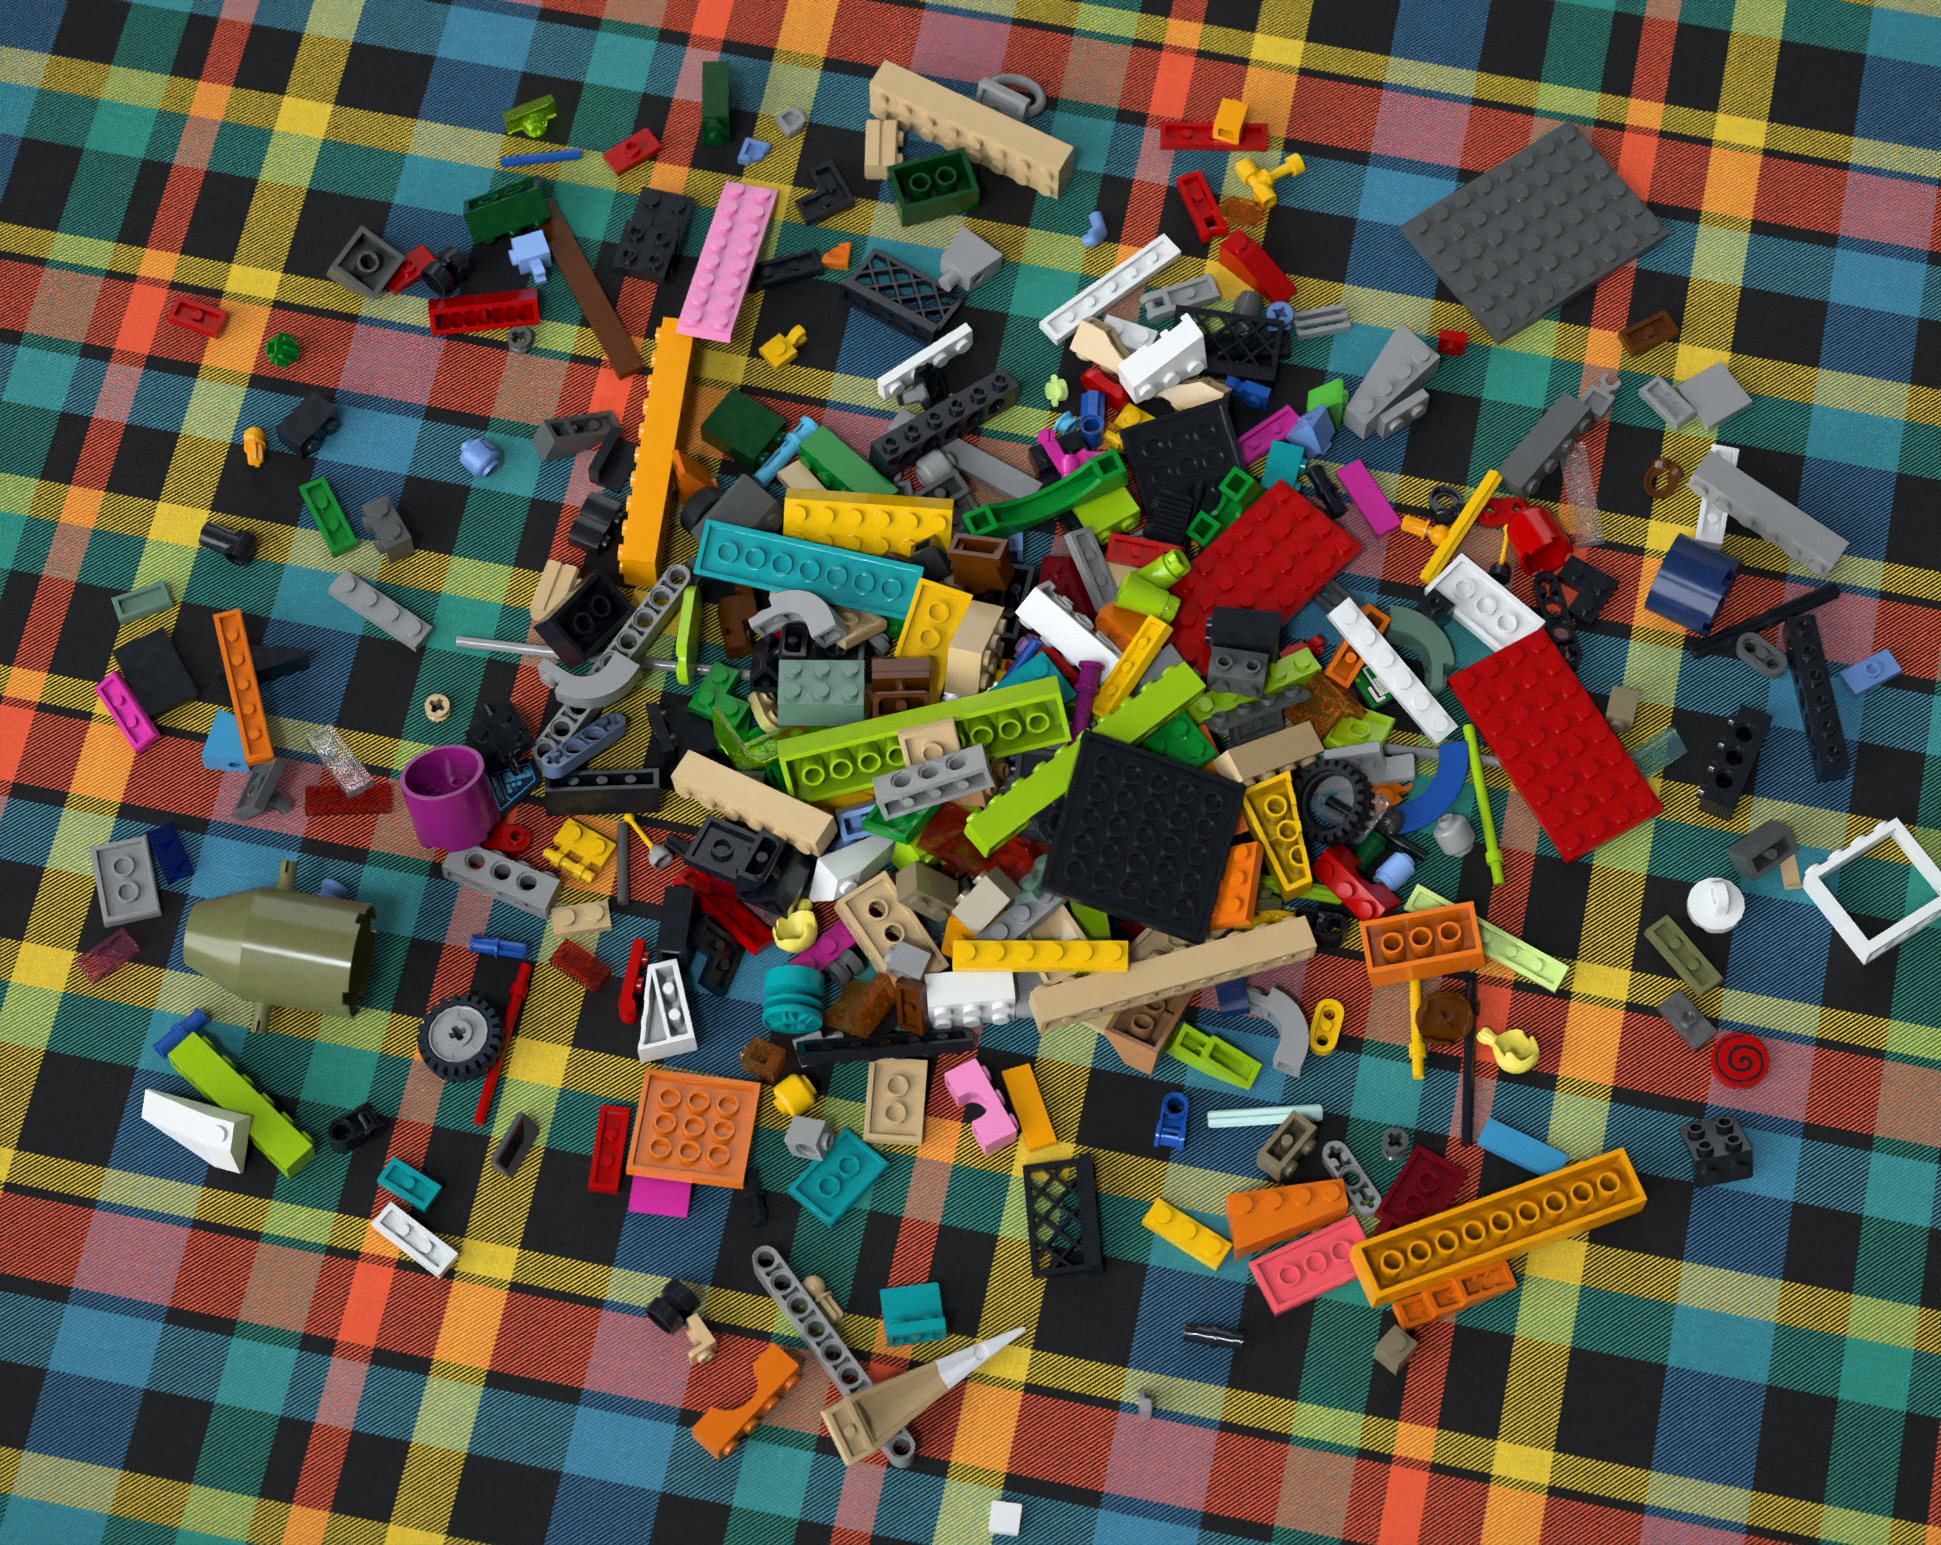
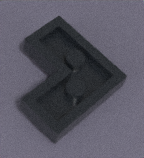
[795,160,855,227]
[1557,555,1619,628]
[688,918,745,997]

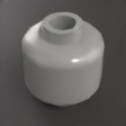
[914,449,957,487]
[1433,813,1476,857]

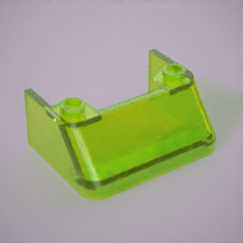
[712,705,839,770]

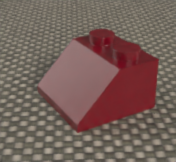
[1038,556,1098,622]

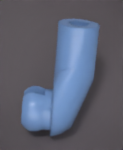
[1082,211,1107,248]

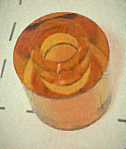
[1221,196,1263,227]

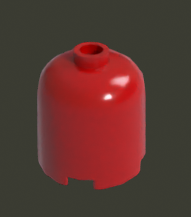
[1506,506,1573,576]

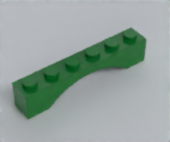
[962,448,1128,539]

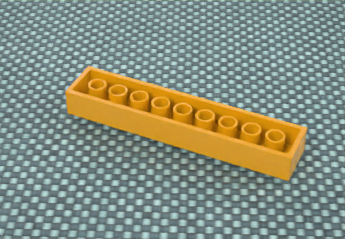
[618,317,698,588]
[1349,1147,1648,1309]

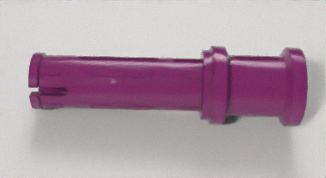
[1067,660,1104,746]

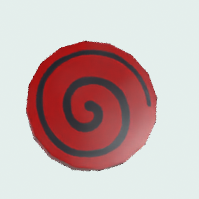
[1710,1032,1769,1090]

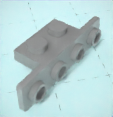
[1302,742,1416,795]

